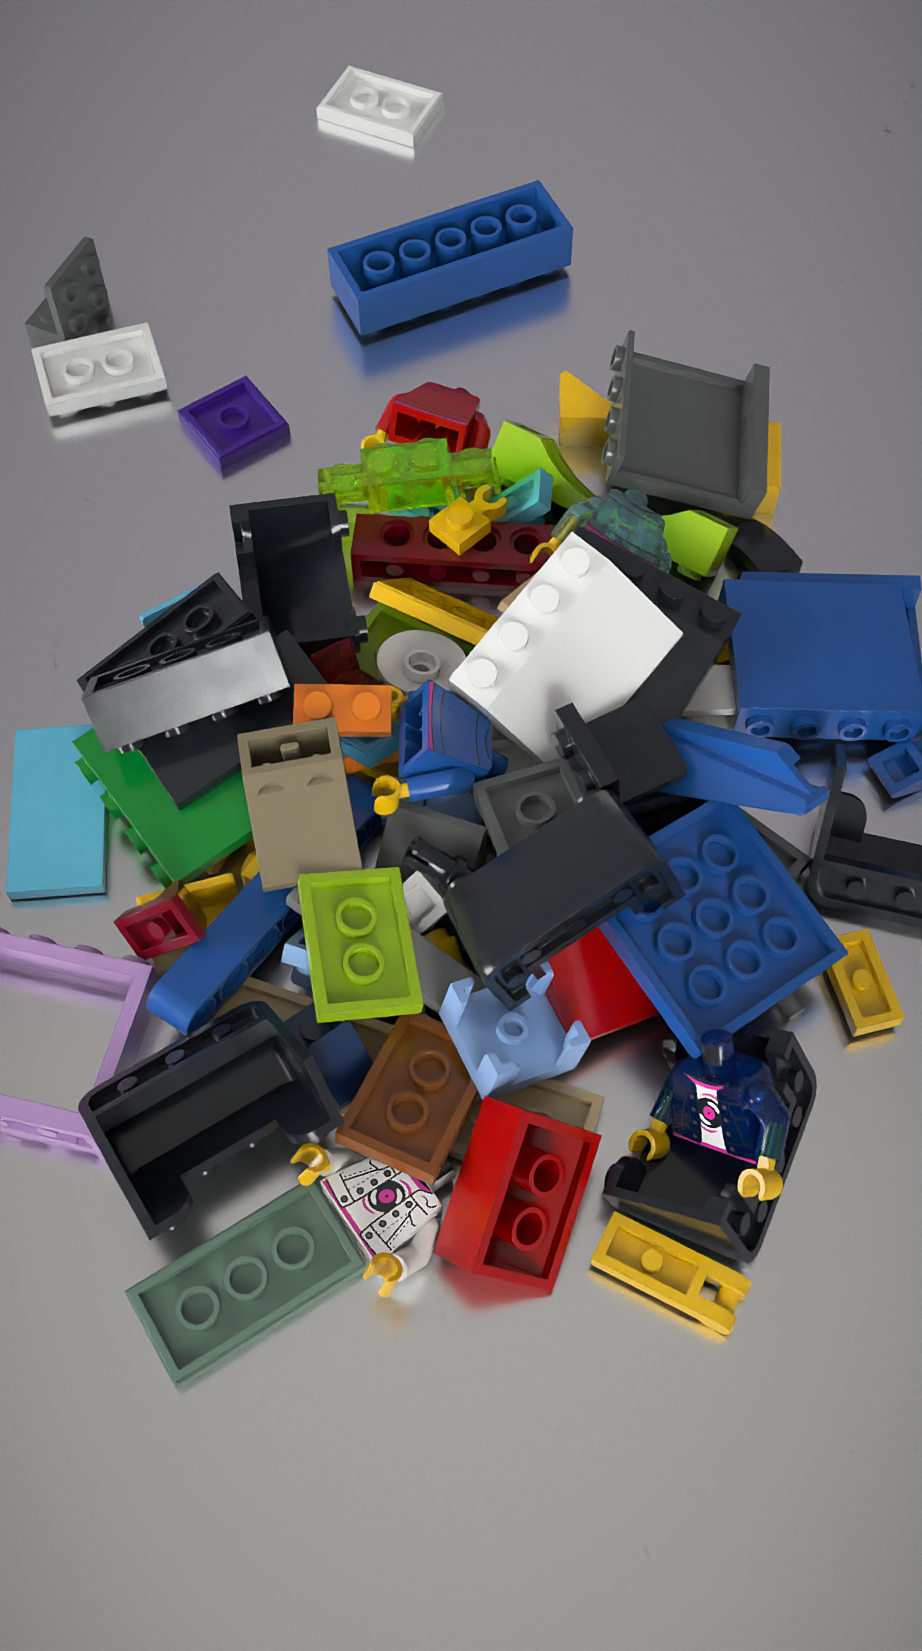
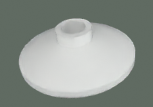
[376,630,466,695]

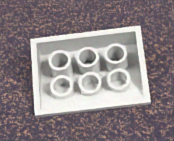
[448,532,683,769]

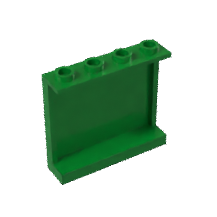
[72,728,253,889]

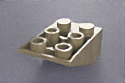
[237,717,363,892]

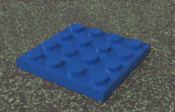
[598,801,849,1061]

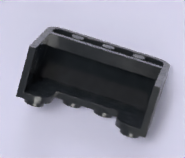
[78,1001,345,1240]

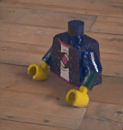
[628,1029,791,1201]

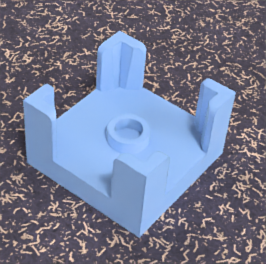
[439,961,591,1100]

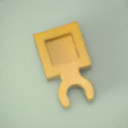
[429,484,507,556]

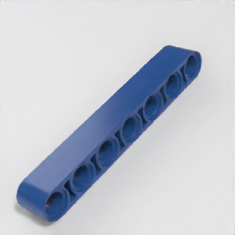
[146,774,387,1035]

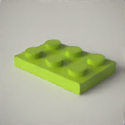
[297,867,424,1023]

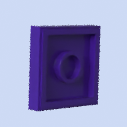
[177,376,290,470]

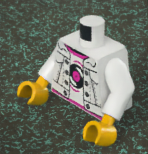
[290,1143,456,1298]

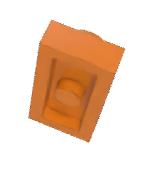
[293,684,393,737]

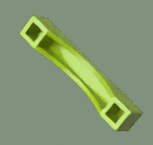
[485,420,739,580]

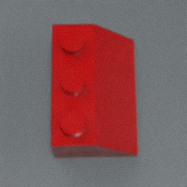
[433,1096,602,1292]

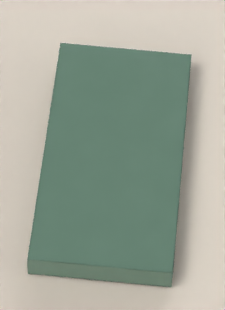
[124,1180,368,1390]

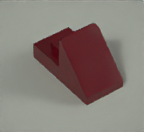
[113,879,207,960]

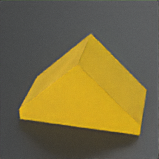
[558,370,612,447]

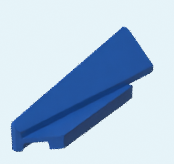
[656,717,829,816]

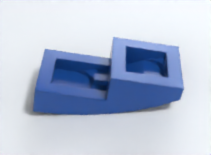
[868,738,922,798]

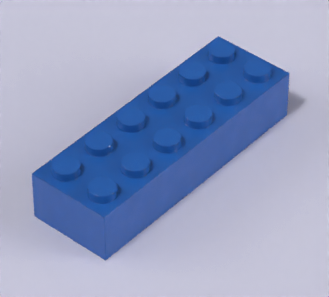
[327,180,573,336]

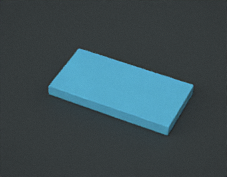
[6,724,108,900]

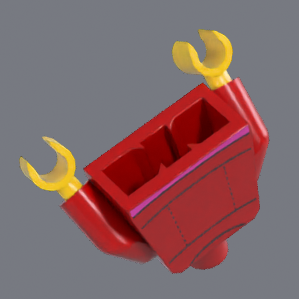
[361,382,491,498]

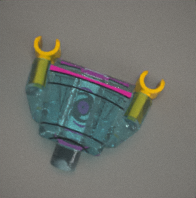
[530,489,672,574]

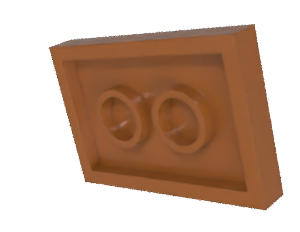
[335,1013,479,1186]

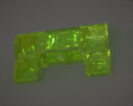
[318,438,502,514]

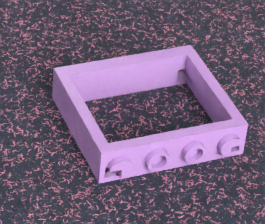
[0,927,159,1153]

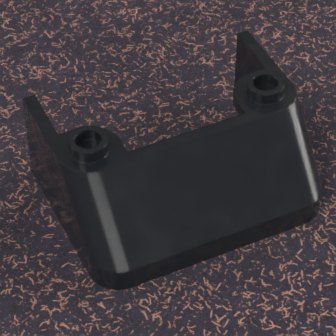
[807,744,922,928]

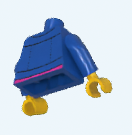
[372,679,508,815]

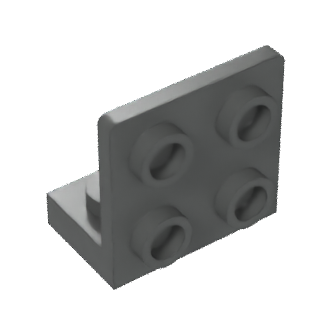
[25,236,108,344]

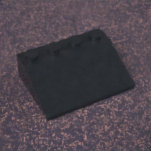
[574,526,742,725]

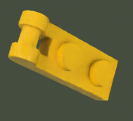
[590,1211,752,1335]

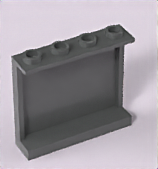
[601,330,770,519]

